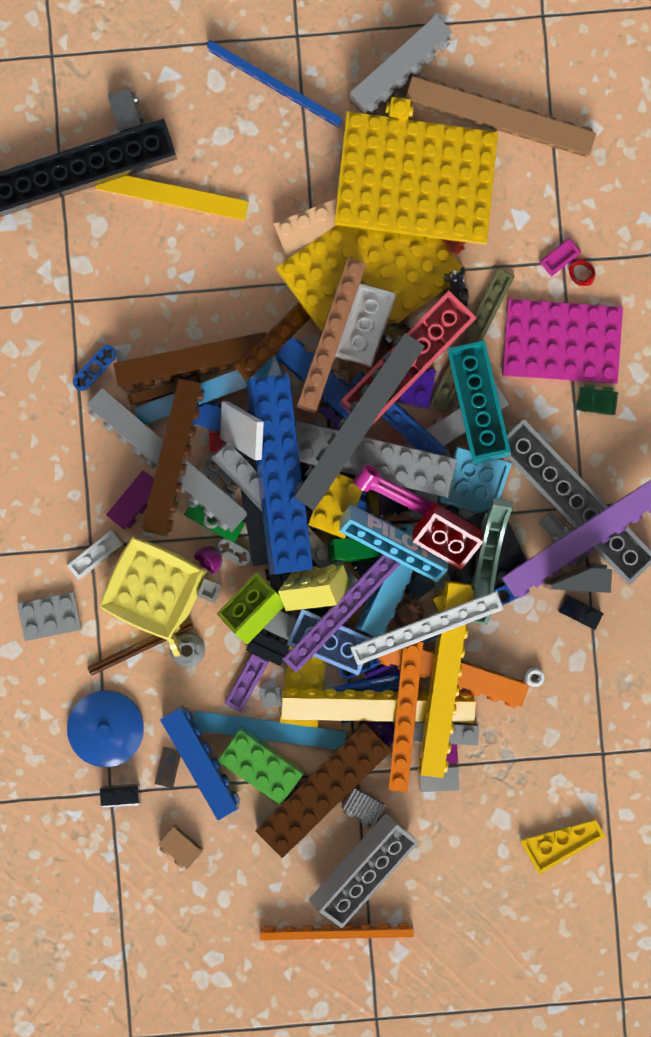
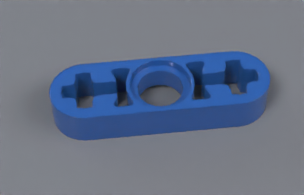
[73,345,117,391]

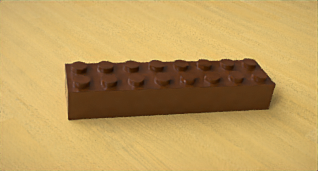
[113,332,266,391]
[255,721,392,858]

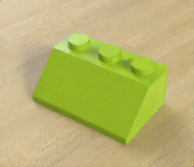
[216,572,284,644]

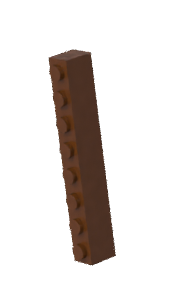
[142,379,205,536]

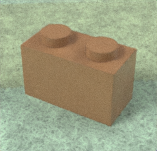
[158,824,203,869]

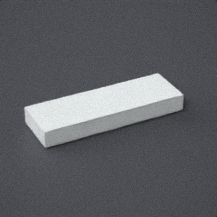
[67,529,124,580]

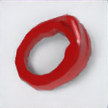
[569,260,596,286]

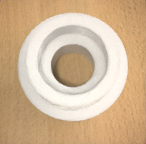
[525,668,544,687]

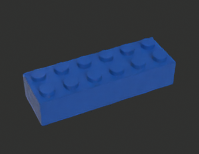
[160,705,240,820]

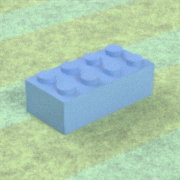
[287,609,372,676]

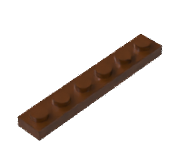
[234,301,310,380]

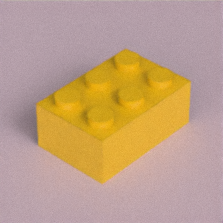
[308,474,362,539]

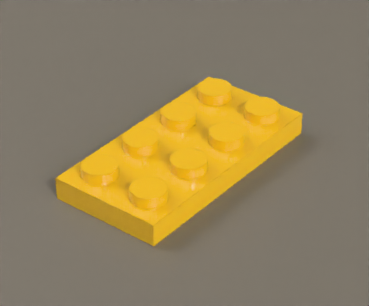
[280,647,326,728]

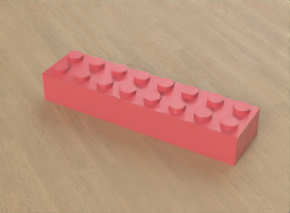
[339,291,477,426]

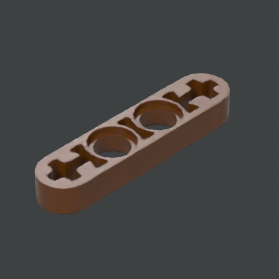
[128,376,201,405]

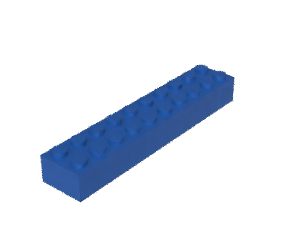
[246,374,313,574]

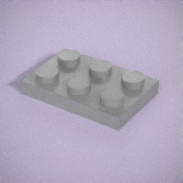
[17,592,82,641]

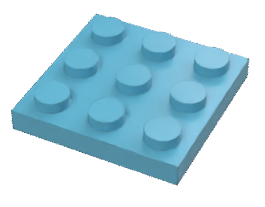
[438,446,512,513]

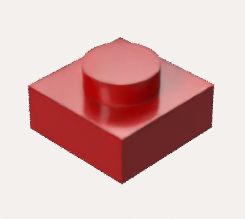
[209,432,227,452]

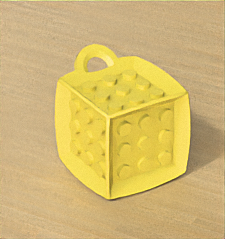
[99,535,207,657]

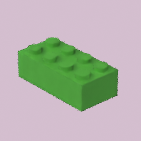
[218,726,304,805]

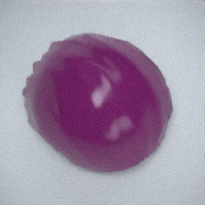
[194,546,223,575]

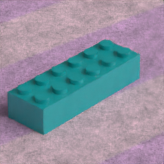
[447,340,511,465]

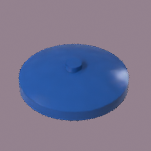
[67,690,144,767]

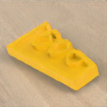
[519,819,606,875]

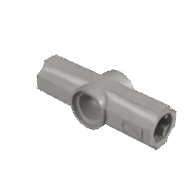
[538,512,589,565]

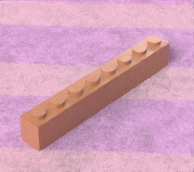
[296,258,366,413]

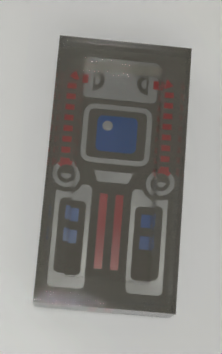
[154,746,181,788]

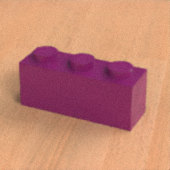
[106,470,154,530]

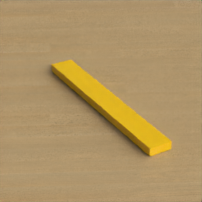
[95,176,249,221]

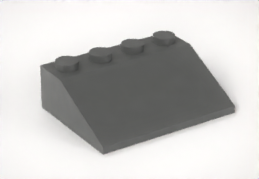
[544,563,612,593]

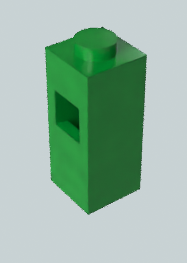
[328,539,381,563]

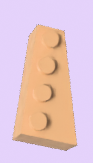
[274,198,337,259]

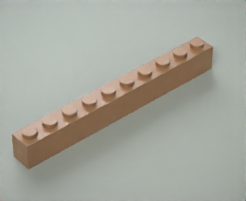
[406,75,596,158]

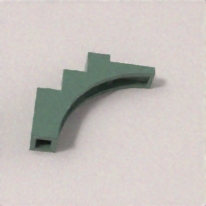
[470,498,513,625]

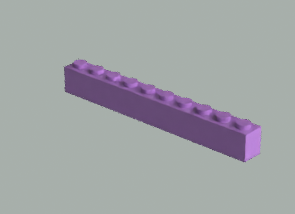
[501,479,651,598]

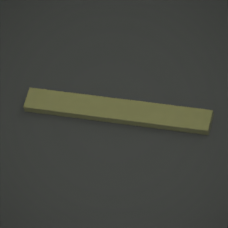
[429,268,515,413]

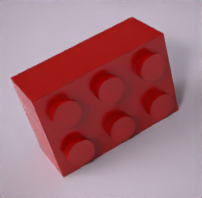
[412,503,483,570]

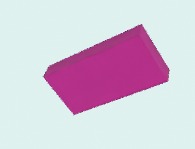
[539,237,581,277]

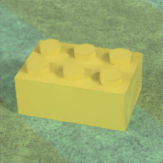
[278,565,351,611]

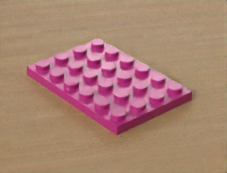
[502,299,623,384]

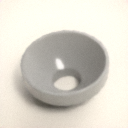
[170,633,205,668]

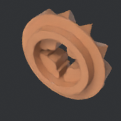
[394,599,424,627]

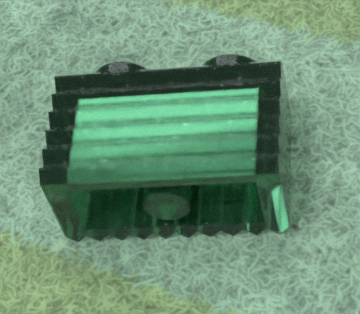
[576,384,618,416]

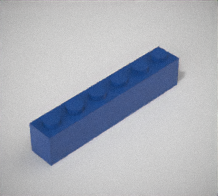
[276,337,351,419]

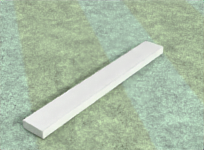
[350,591,504,665]

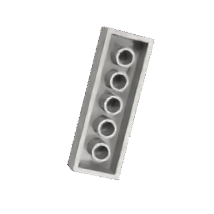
[349,15,452,115]
[309,813,419,928]

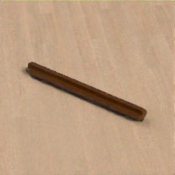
[87,619,194,675]

